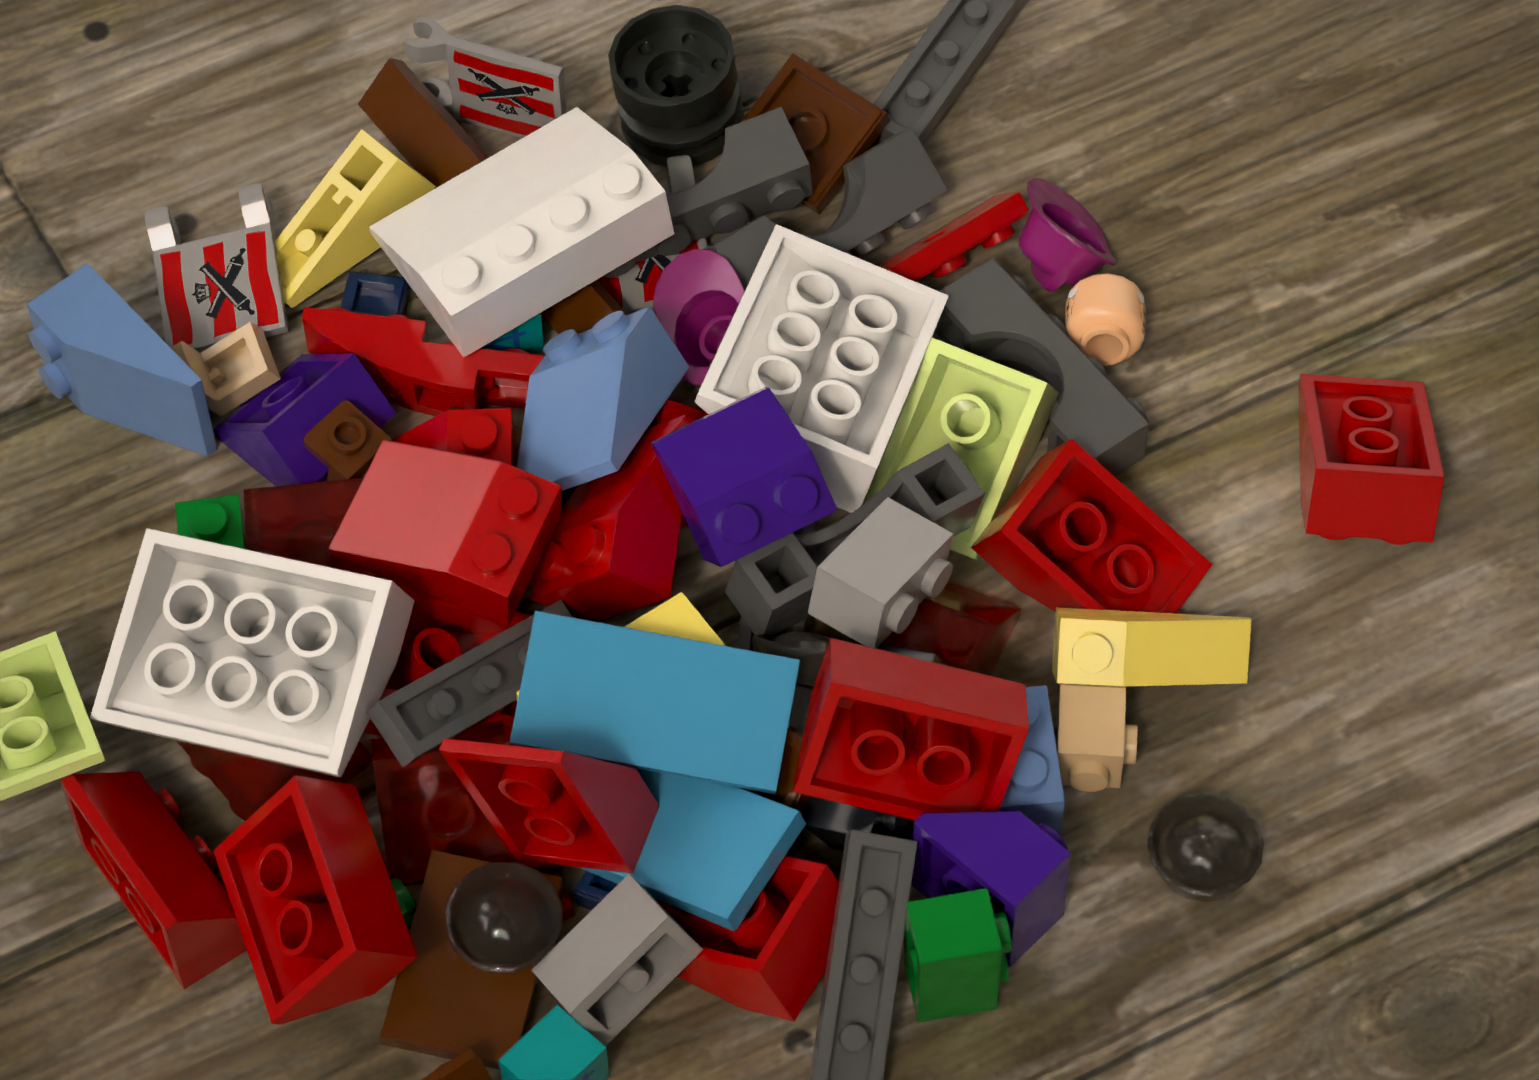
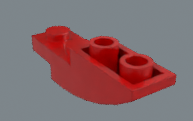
[302,307,544,416]

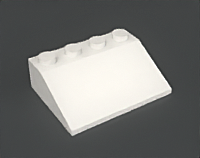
[369,107,674,358]
[695,224,949,513]
[90,528,414,777]

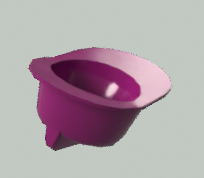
[1018,178,1117,292]
[653,249,745,386]

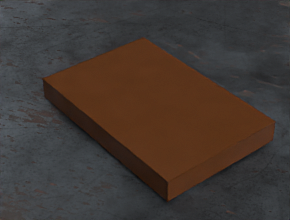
[380,850,564,1070]

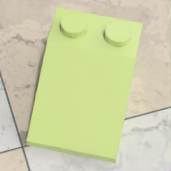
[864,338,1059,560]
[0,631,105,801]

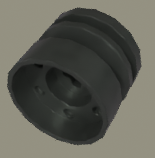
[608,5,744,166]

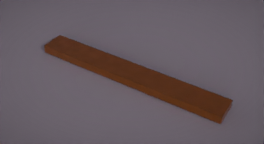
[358,58,628,334]

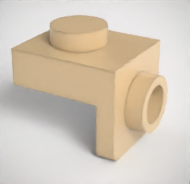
[171,322,281,417]

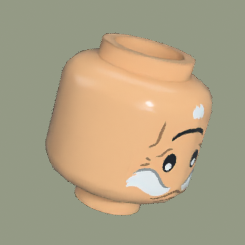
[1065,273,1146,366]

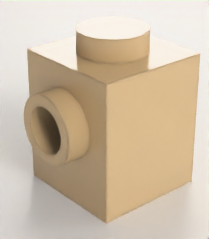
[1056,684,1138,792]

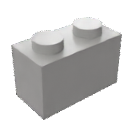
[808,497,953,649]
[532,874,703,1047]

